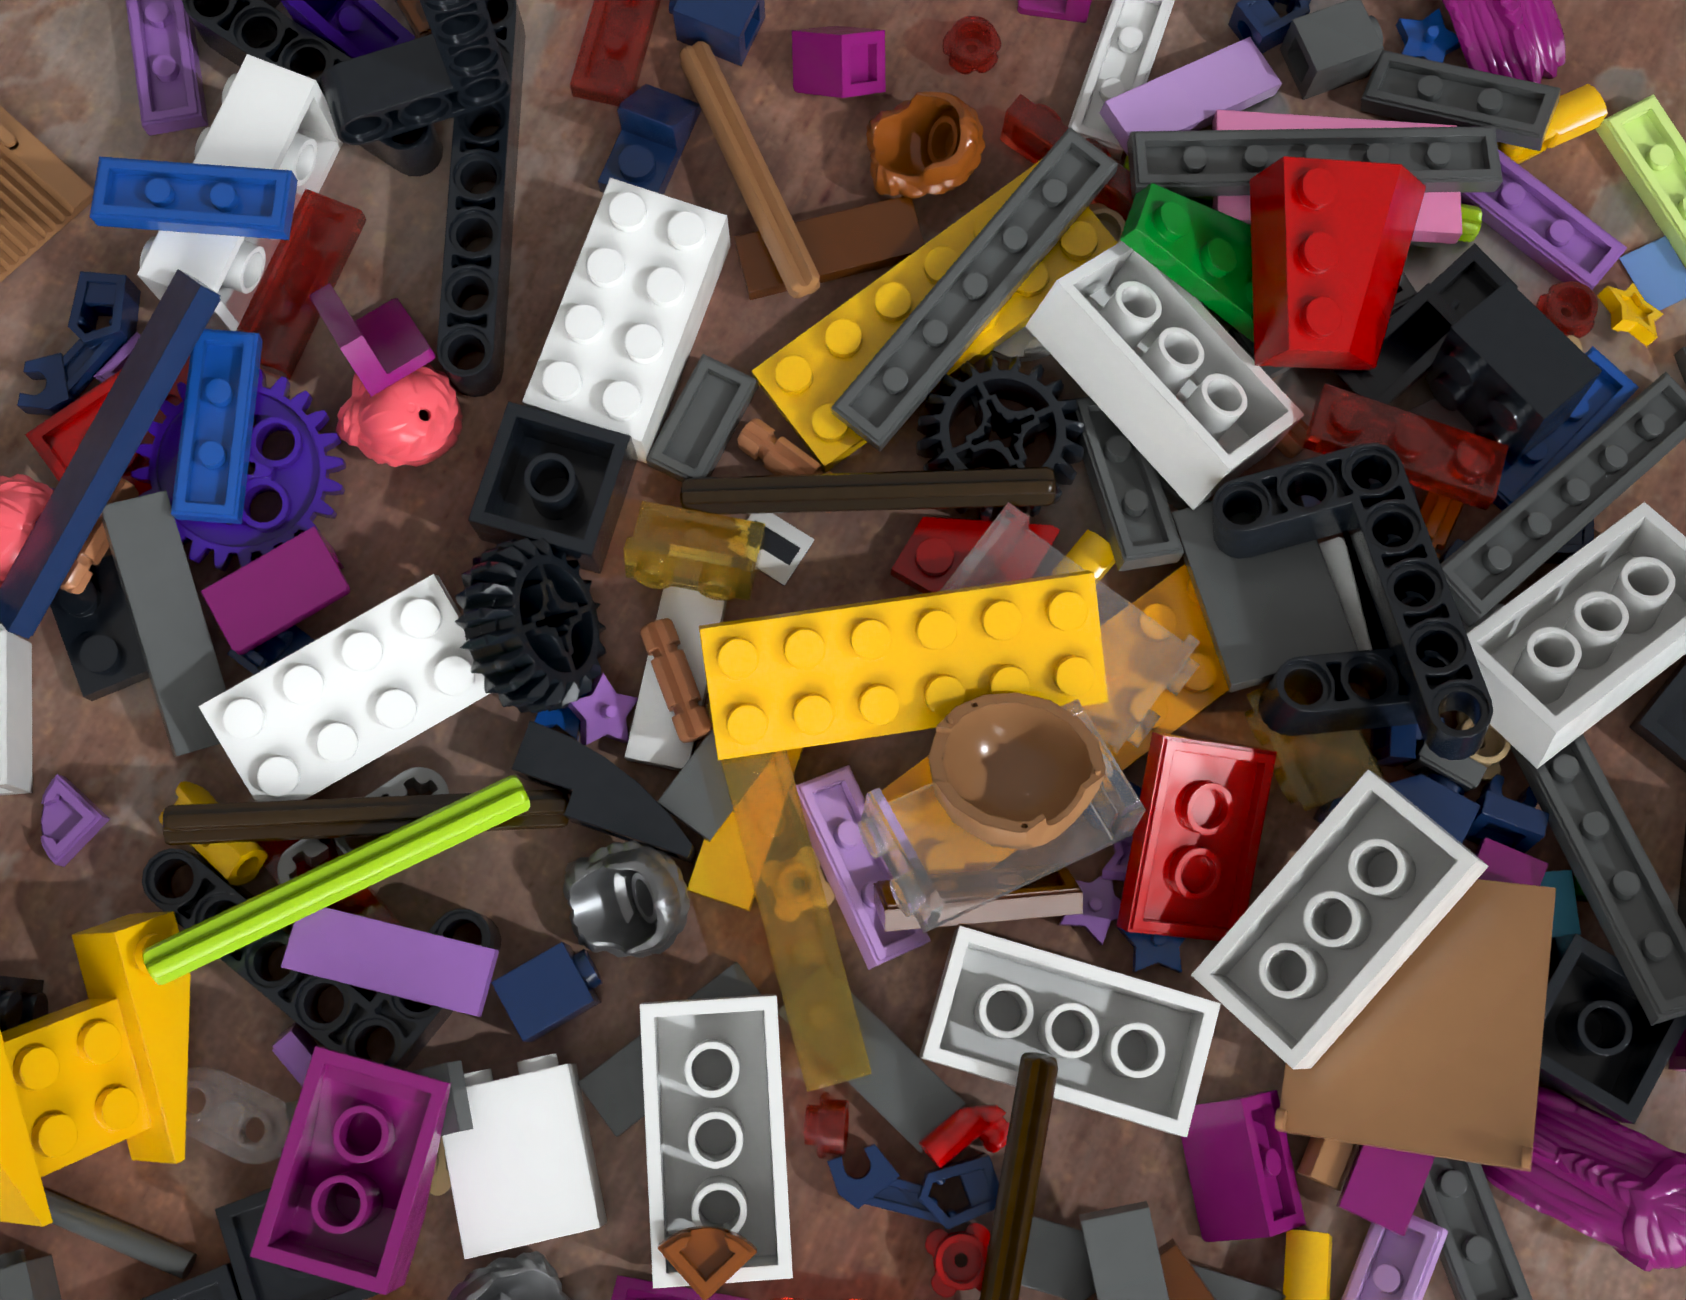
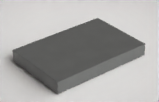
[1172,496,1359,692]

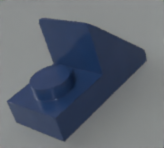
[598,84,702,195]

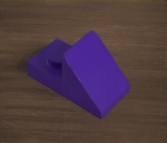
[281,0,415,59]

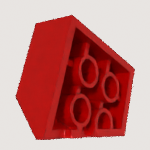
[1250,156,1426,370]

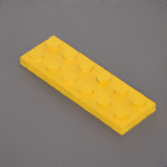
[751,158,1118,472]
[699,570,1108,760]

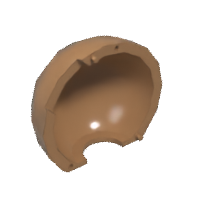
[928,692,1106,850]

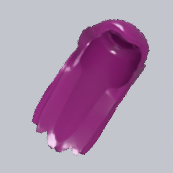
[1442,0,1566,84]
[1481,1086,1686,1272]

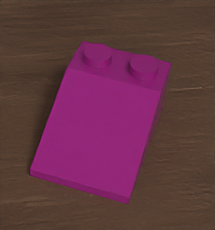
[250,1046,451,1295]

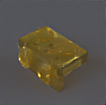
[623,501,765,601]
[1245,688,1384,811]

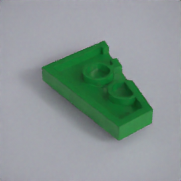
[1120,183,1254,342]

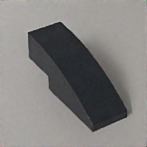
[1334,243,1518,415]
[512,720,697,864]

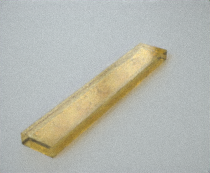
[706,703,872,1092]

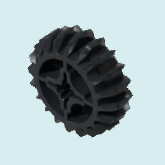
[916,354,1085,522]
[454,538,606,713]

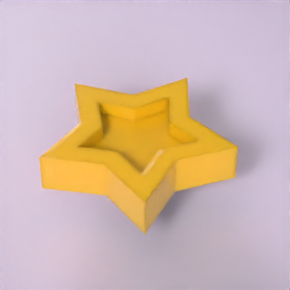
[1597,283,1664,347]

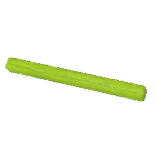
[143,775,531,985]

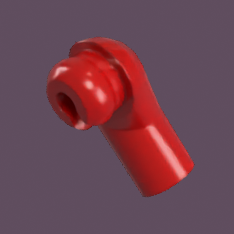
[919,1104,1009,1169]

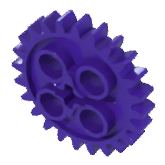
[131,369,346,571]

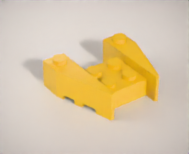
[0,911,191,1227]

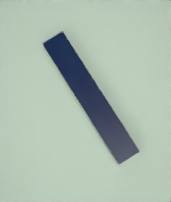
[0,269,221,639]

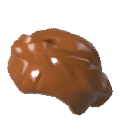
[866,92,986,199]

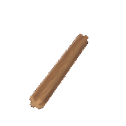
[680,41,820,299]

